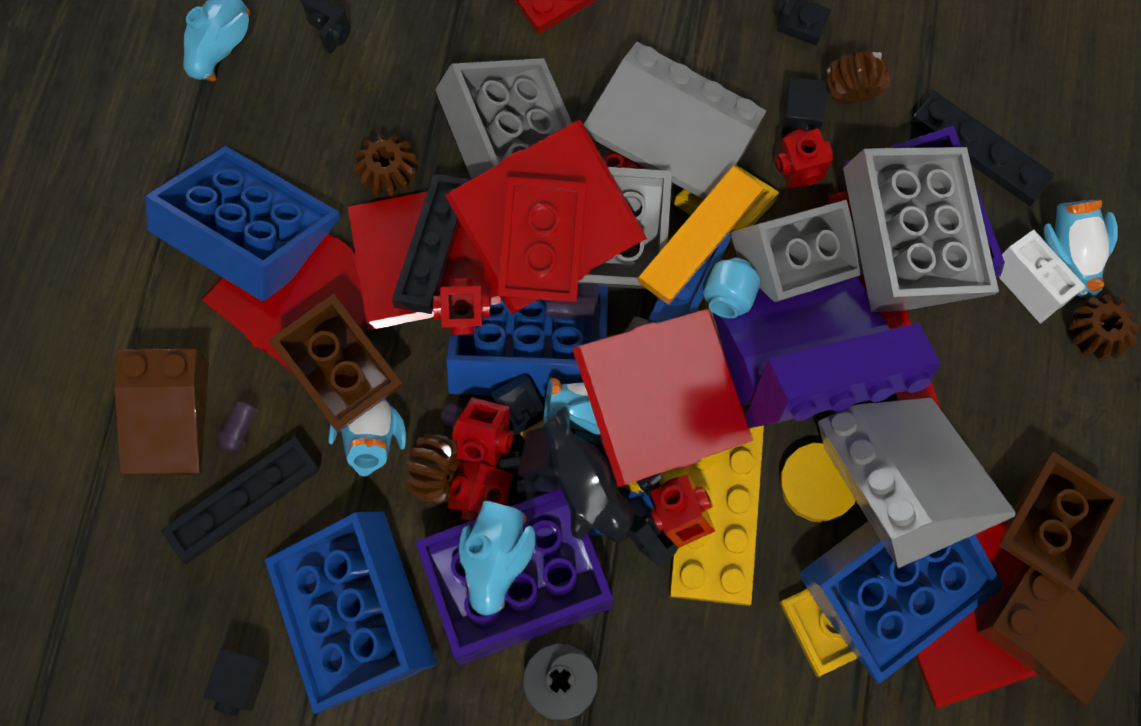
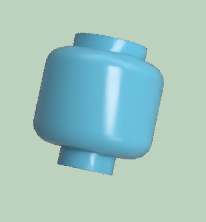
[703,258,761,319]

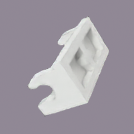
[999,230,1086,324]

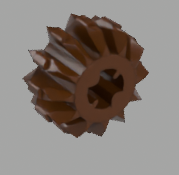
[826,50,891,104]
[354,133,418,198]
[1068,294,1141,361]
[403,434,463,504]

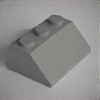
[730,200,864,302]

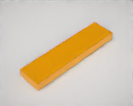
[638,165,764,305]

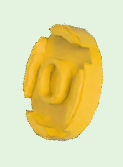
[780,443,856,522]

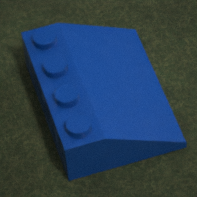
[145,146,340,302]
[446,285,608,397]
[265,512,437,714]
[798,521,1004,684]

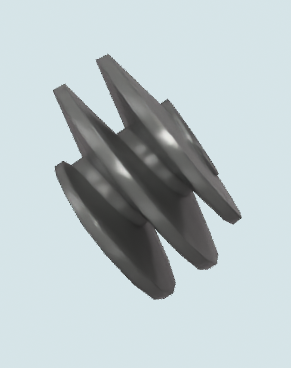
[523,644,598,720]

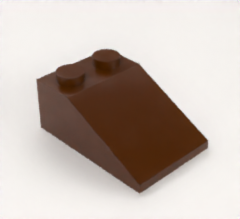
[269,294,403,433]
[114,349,209,475]
[998,452,1125,594]
[977,563,1128,706]

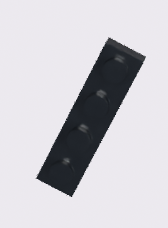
[910,91,1056,207]
[392,174,470,314]
[161,436,320,565]

